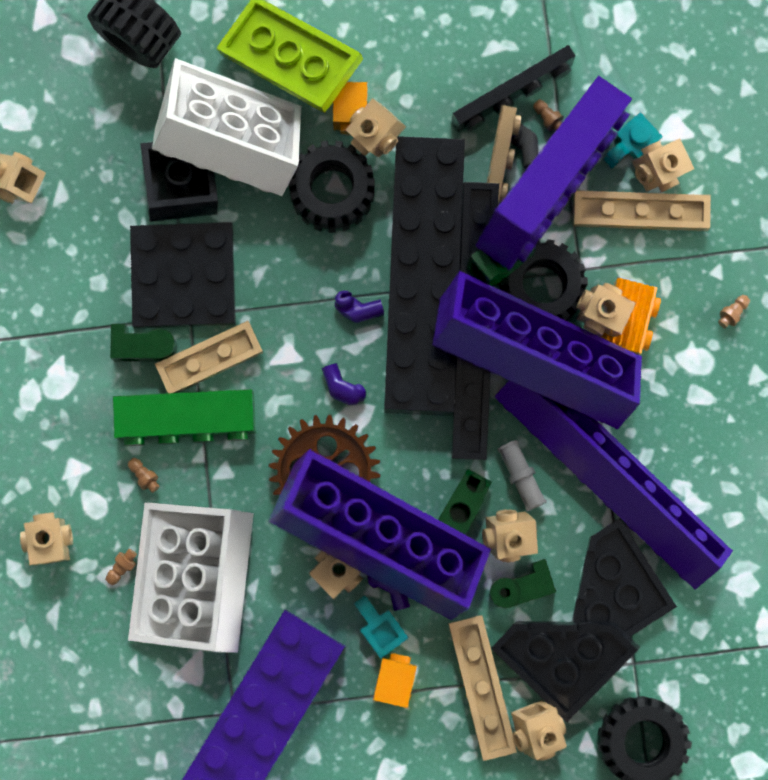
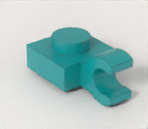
[603,112,663,169]
[354,595,409,659]

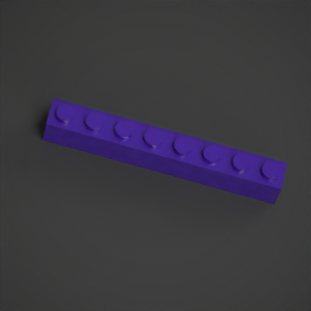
[494,381,733,590]

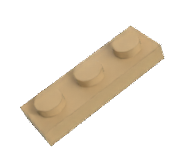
[487,105,521,205]
[155,321,263,393]

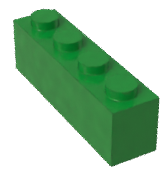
[113,389,256,446]

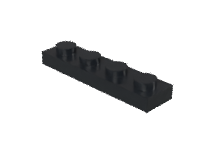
[451,45,576,133]

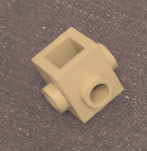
[346,98,406,158]
[632,138,694,192]
[0,152,46,204]
[576,283,636,337]
[482,509,538,562]
[20,513,73,566]
[309,551,363,599]
[511,700,567,761]

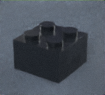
[140,142,218,222]

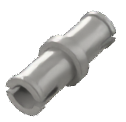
[497,440,546,511]

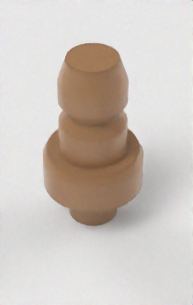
[533,99,564,131]
[718,295,750,328]
[128,458,160,493]
[105,548,137,585]

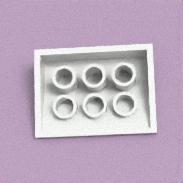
[152,58,301,196]
[128,502,254,653]

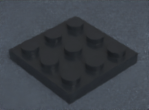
[130,222,236,329]

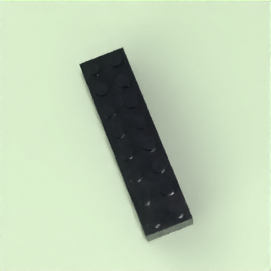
[384,136,465,416]

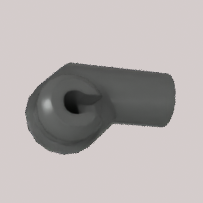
[510,124,539,168]

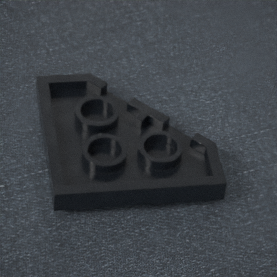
[571,518,677,637]
[491,621,640,723]

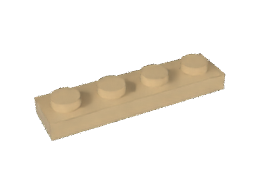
[573,190,711,231]
[448,615,517,761]

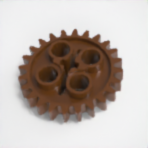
[268,415,381,495]

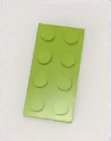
[216,0,363,114]

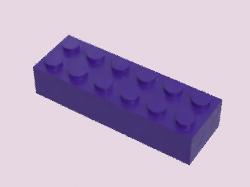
[475,75,632,270]
[433,271,642,429]
[268,449,491,620]
[182,610,345,780]

